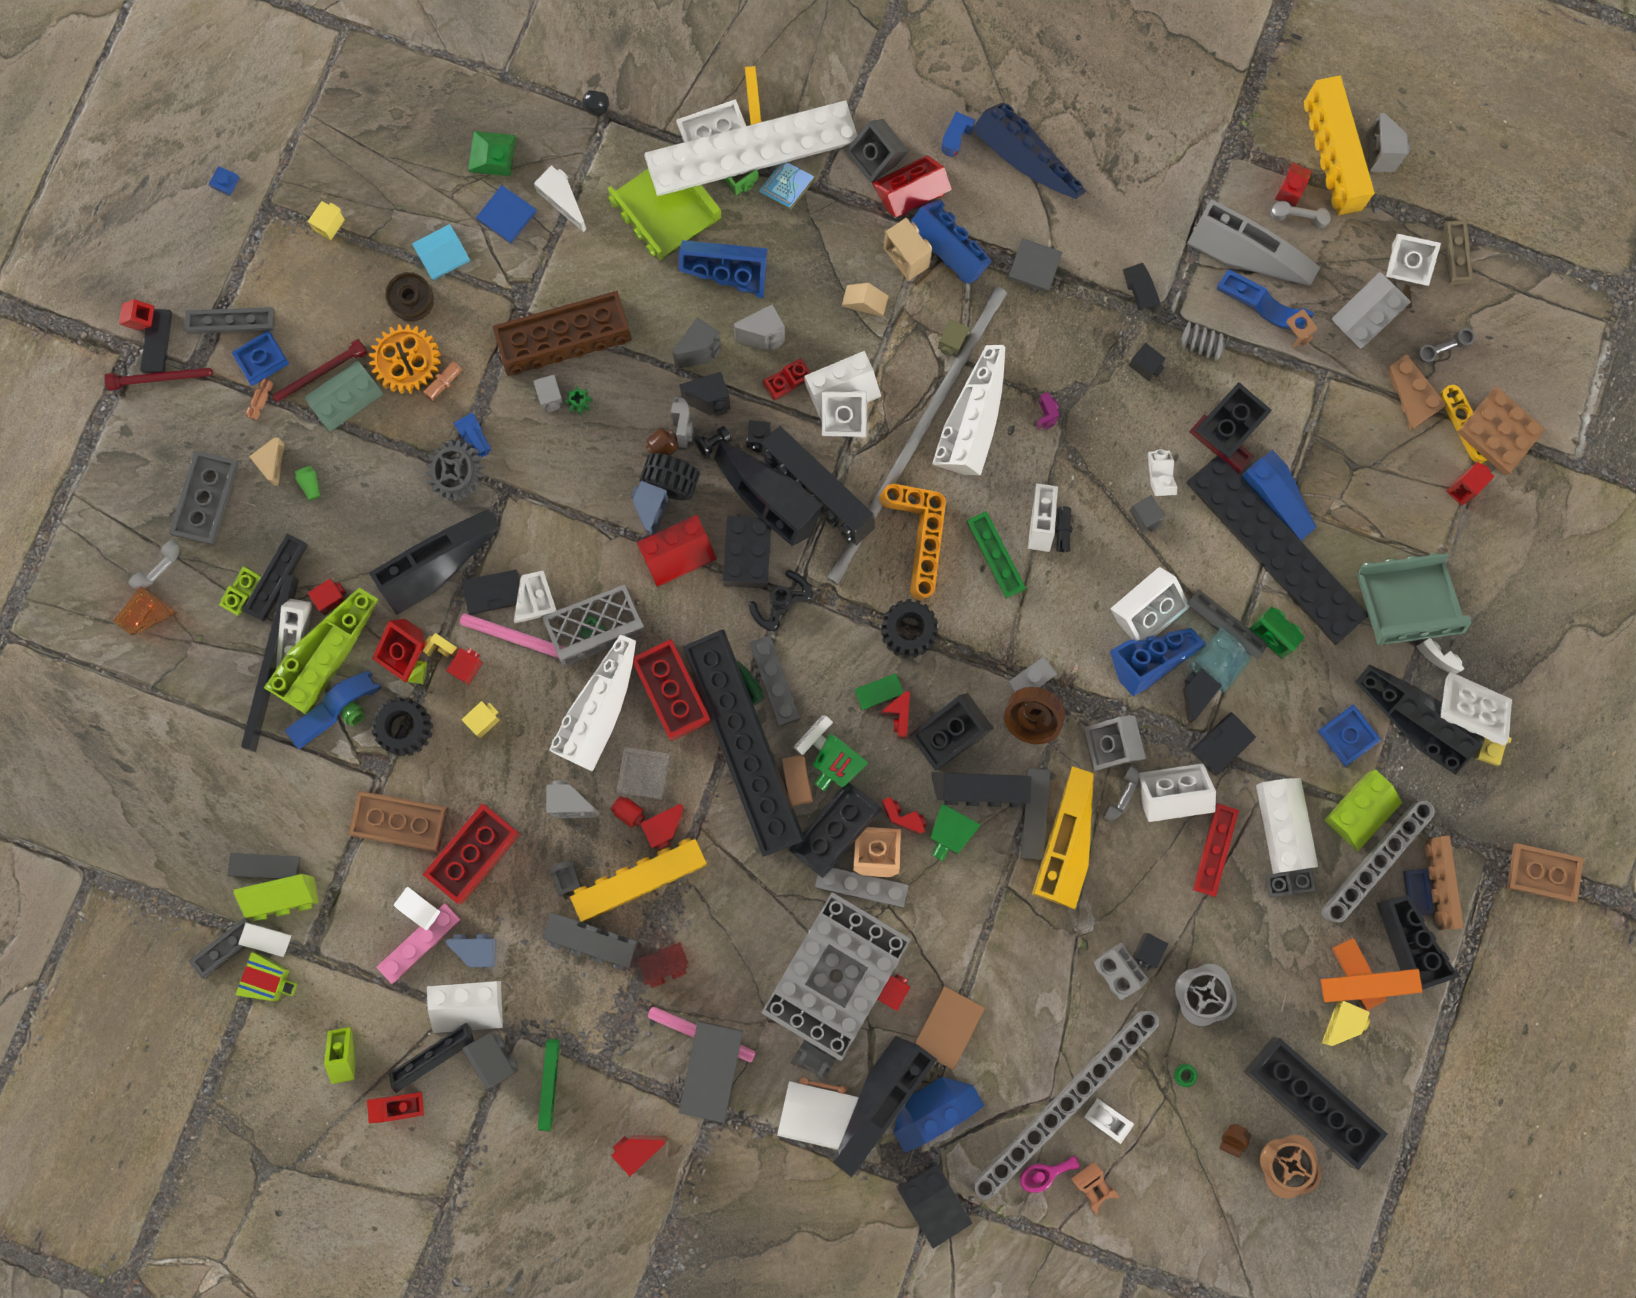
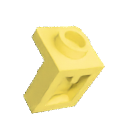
[423,633,459,658]
[1476,737,1512,766]

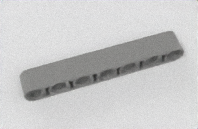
[1322,801,1435,923]

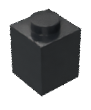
[1128,343,1166,381]
[1133,933,1168,970]

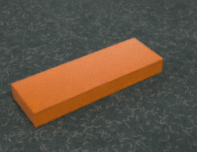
[1332,938,1387,1010]

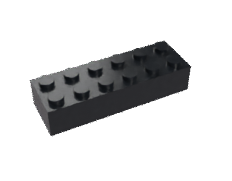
[761,426,875,546]
[1244,1037,1388,1170]

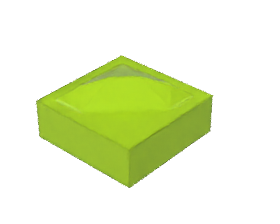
[400,661,428,685]

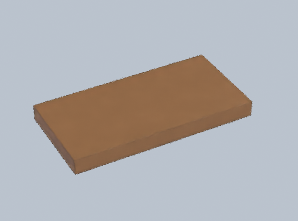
[348,791,448,852]

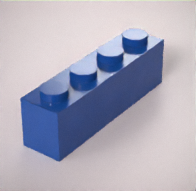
[910,199,992,284]
[678,240,768,299]

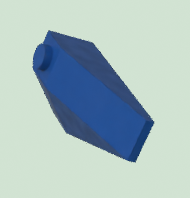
[1110,628,1206,697]

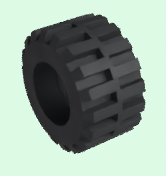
[639,454,700,501]
[881,599,938,658]
[371,697,433,756]

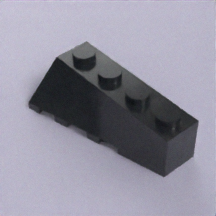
[931,772,1031,808]

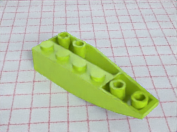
[264,587,379,715]

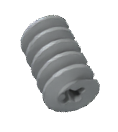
[1180,321,1229,361]

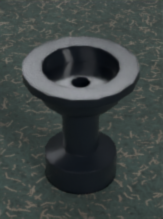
[694,426,732,459]

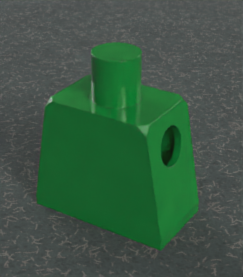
[929,804,981,862]

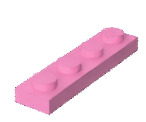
[376,903,461,984]

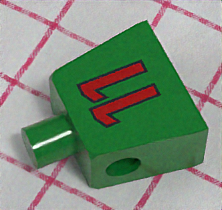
[813,734,869,792]

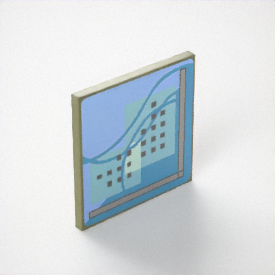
[758,162,816,210]

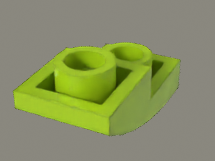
[219,566,262,616]

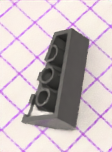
[542,912,640,971]

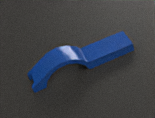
[1217,269,1314,330]
[285,670,382,749]

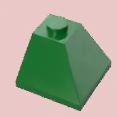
[468,131,516,176]

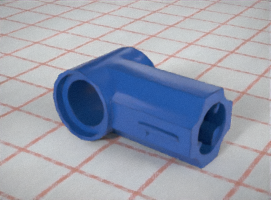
[453,412,492,457]

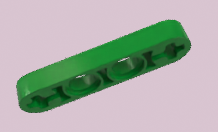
[538,1038,560,1132]

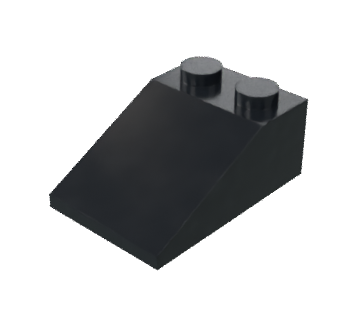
[1195,382,1272,459]
[910,693,994,771]
[896,1162,973,1249]

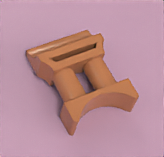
[1071,1161,1119,1214]

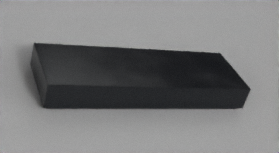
[140,309,172,373]

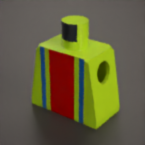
[235,952,297,1001]

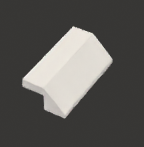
[777,1081,869,1156]

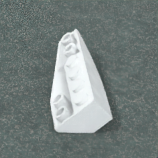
[932,345,1005,475]
[549,635,636,772]

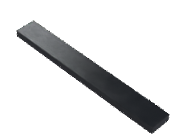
[241,574,299,752]

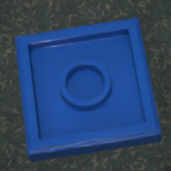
[476,185,537,244]
[231,330,290,386]
[1317,704,1381,767]

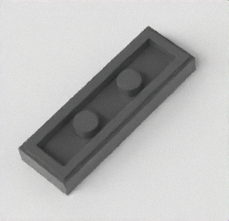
[228,853,300,879]
[189,917,251,979]

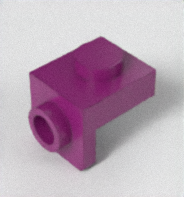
[1036,392,1060,429]

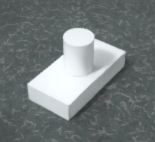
[792,715,833,755]

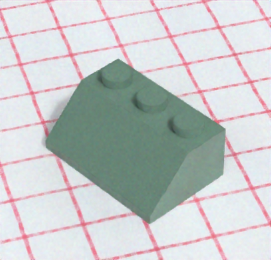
[304,360,383,432]

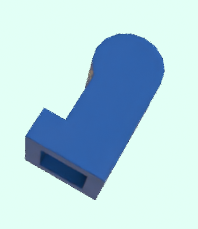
[941,111,975,157]

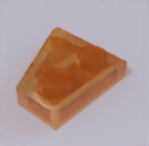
[113,586,177,636]

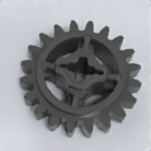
[426,440,485,501]

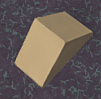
[842,283,888,317]
[249,437,285,486]

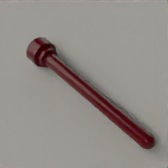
[273,338,368,402]
[104,368,213,391]

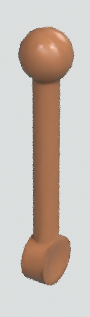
[800,1077,847,1094]

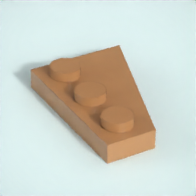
[1387,354,1446,431]

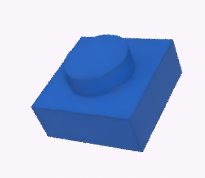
[209,166,240,196]

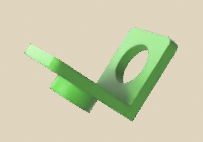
[723,170,759,195]

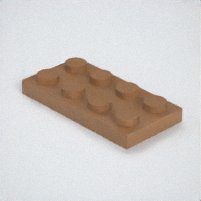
[1424,836,1464,930]

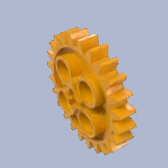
[369,324,441,394]

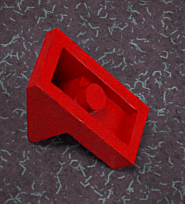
[881,691,910,739]

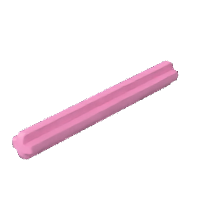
[460,613,565,658]
[648,1007,756,1062]

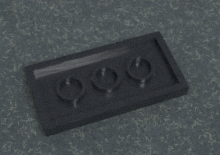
[789,782,882,878]

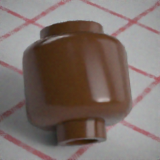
[646,428,679,456]

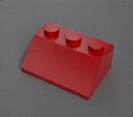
[872,155,951,218]
[636,515,717,587]

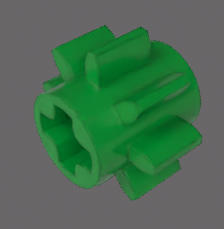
[565,386,593,415]

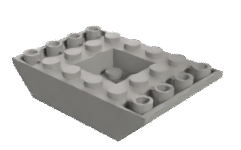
[761,892,911,1061]

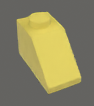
[1321,1001,1370,1046]

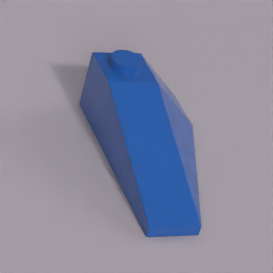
[1241,450,1316,541]

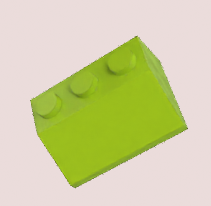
[1323,769,1402,852]
[233,874,319,922]

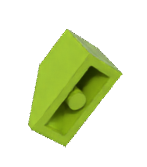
[324,1027,356,1084]

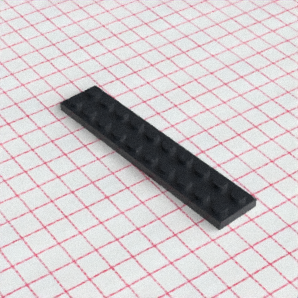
[1186,455,1369,645]
[683,630,805,857]

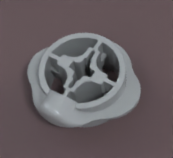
[1175,964,1237,1026]

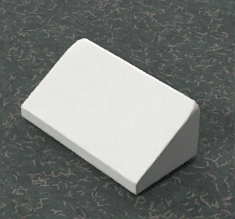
[238,922,291,957]

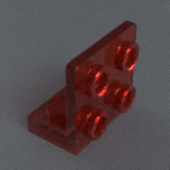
[637,942,690,988]

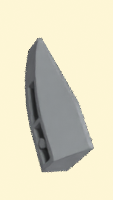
[1186,199,1320,286]

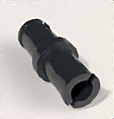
[1055,506,1073,553]

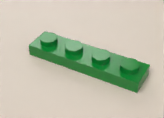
[966,511,1026,600]

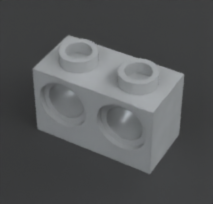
[1093,942,1149,1001]

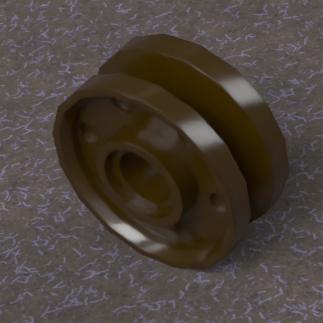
[385,272,434,322]

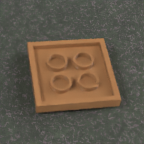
[1457,386,1545,476]

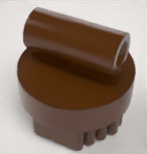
[1220,1124,1251,1158]

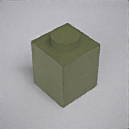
[938,319,970,357]

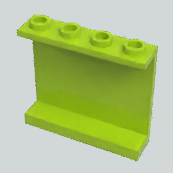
[608,145,722,261]

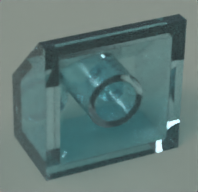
[1189,627,1251,693]

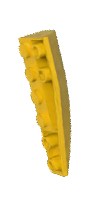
[1031,766,1094,910]

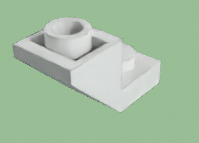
[1148,449,1177,496]

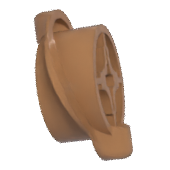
[1260,1135,1322,1198]

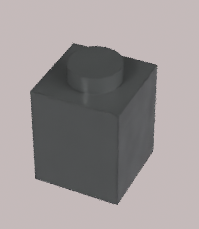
[1129,495,1165,533]

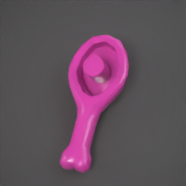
[1020,1156,1080,1193]

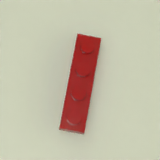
[1192,803,1239,897]

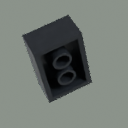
[723,516,772,589]

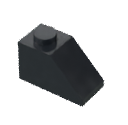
[1183,669,1222,723]

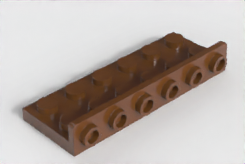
[493,291,632,376]

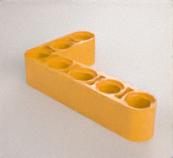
[879,484,946,601]

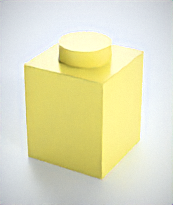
[308,201,345,240]
[461,701,500,738]

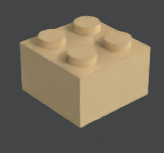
[883,218,932,281]

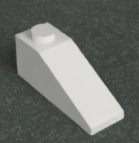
[534,165,586,232]
[1028,483,1058,552]
[276,598,312,669]

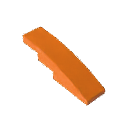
[1320,969,1423,1002]

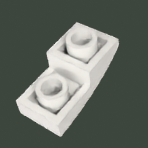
[1416,638,1465,674]
[394,887,441,931]

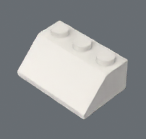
[804,351,881,422]
[1110,567,1190,641]
[1138,763,1216,822]
[427,981,503,1033]

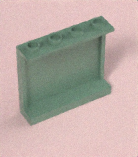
[1357,553,1471,645]

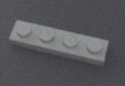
[815,868,908,907]

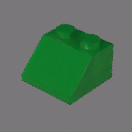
[1249,606,1305,659]

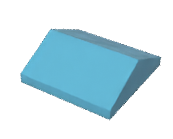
[412,224,470,281]

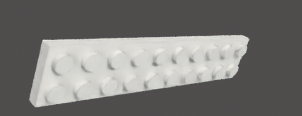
[644,100,858,196]

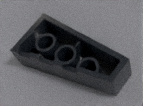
[1376,895,1461,990]

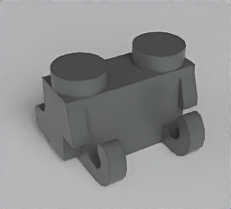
[791,1039,836,1082]

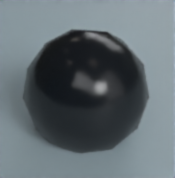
[582,90,609,116]

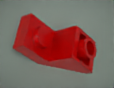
[882,797,927,835]

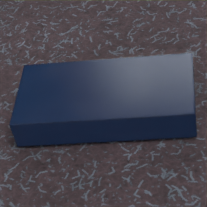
[1403,869,1435,915]

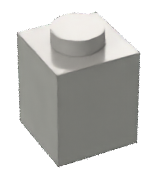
[533,375,564,412]

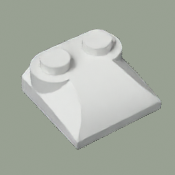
[1386,234,1441,286]
[822,391,867,437]

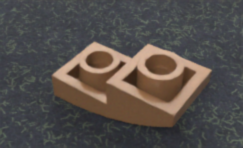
[782,754,813,806]

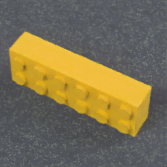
[1304,75,1375,216]

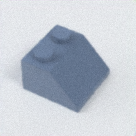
[631,481,669,537]

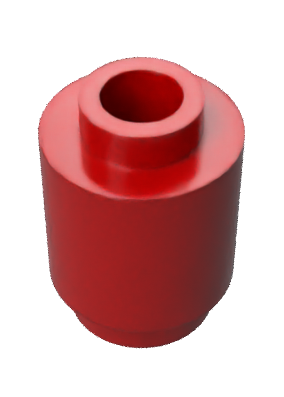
[611,796,645,828]

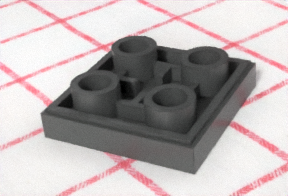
[1008,238,1063,293]

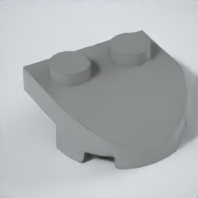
[671,397,694,448]

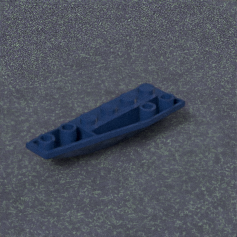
[971,102,1086,199]

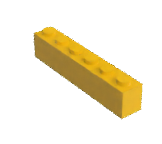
[570,838,707,923]

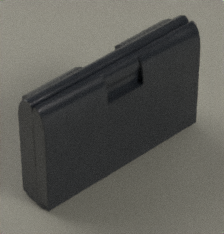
[462,570,520,615]
[1191,712,1256,776]

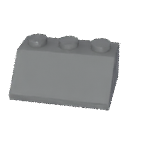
[1331,272,1411,349]
[546,780,600,819]

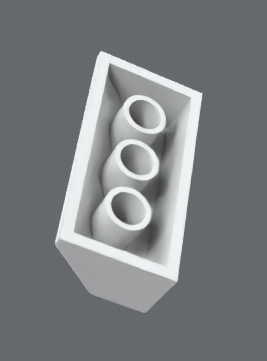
[1256,778,1318,874]

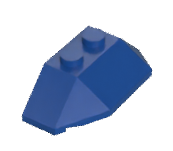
[893,1077,985,1153]

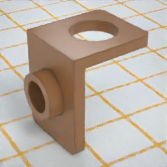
[1286,309,1318,349]

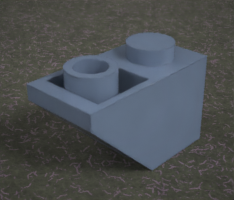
[446,934,496,967]

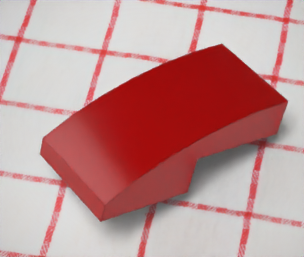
[762,358,811,401]

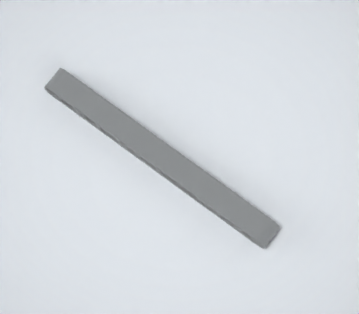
[973,1010,1159,1200]

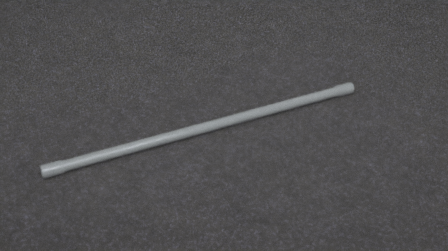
[827,287,1007,585]

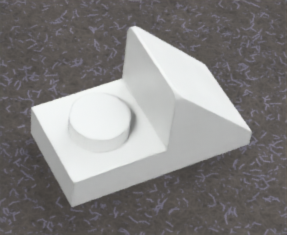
[1085,1098,1134,1144]

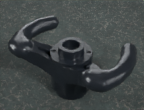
[748,570,813,631]

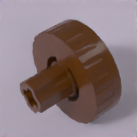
[1004,687,1065,744]

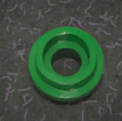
[1174,1064,1198,1087]

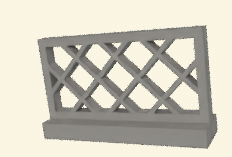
[542,584,645,668]

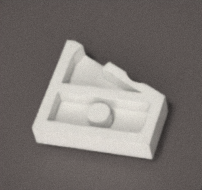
[514,571,557,623]

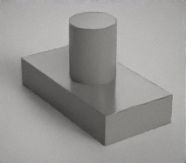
[1008,657,1057,693]

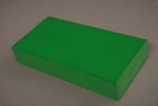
[854,673,904,711]

